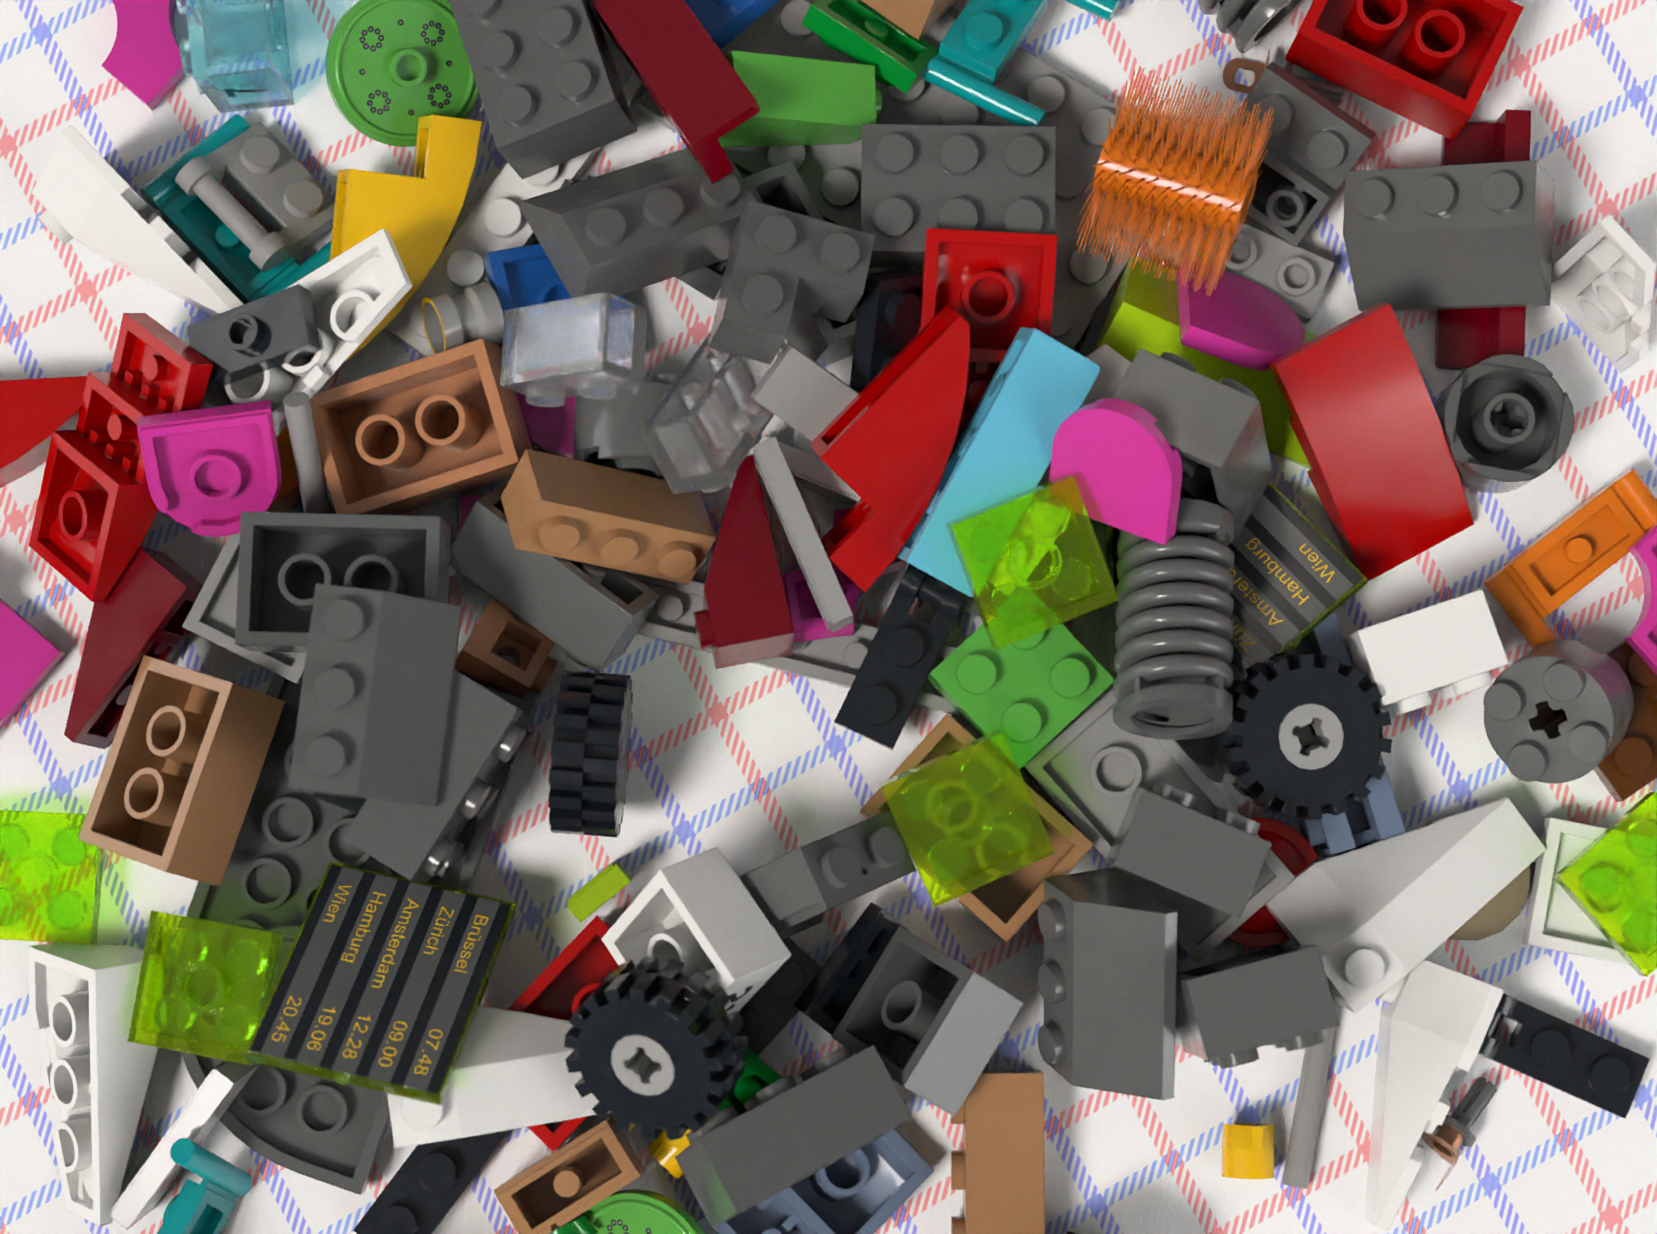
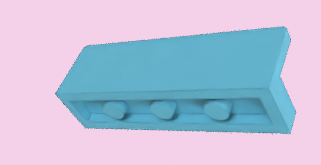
[896,327,1100,597]

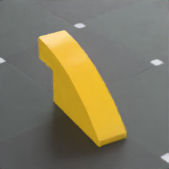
[329,114,482,363]

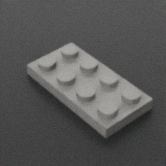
[1024,687,1296,963]

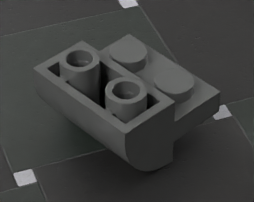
[1206,61,1377,247]

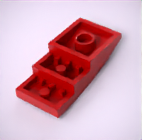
[918,228,1057,450]
[1268,302,1474,584]
[29,313,213,602]

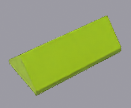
[1093,254,1319,470]

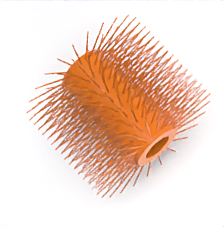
[1076,66,1274,296]

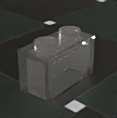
[500,292,647,407]

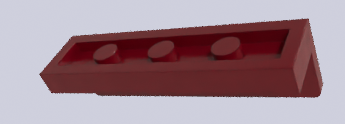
[588,0,760,184]
[1435,109,1531,370]

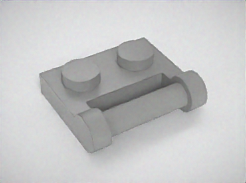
[175,122,335,272]

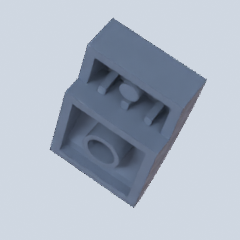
[697,1129,934,1234]

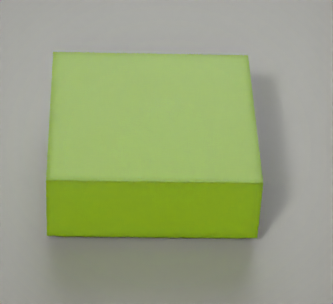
[566,861,632,923]

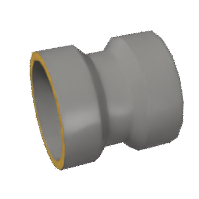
[421,282,505,354]

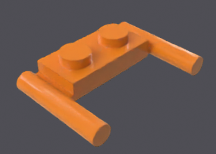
[1483,468,1657,648]

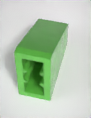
[718,50,882,147]

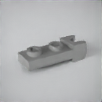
[1148,214,1335,324]

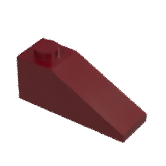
[693,455,794,669]
[64,545,203,749]

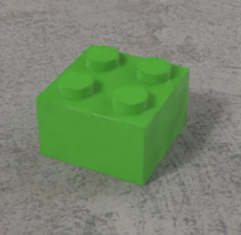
[927,585,1115,773]

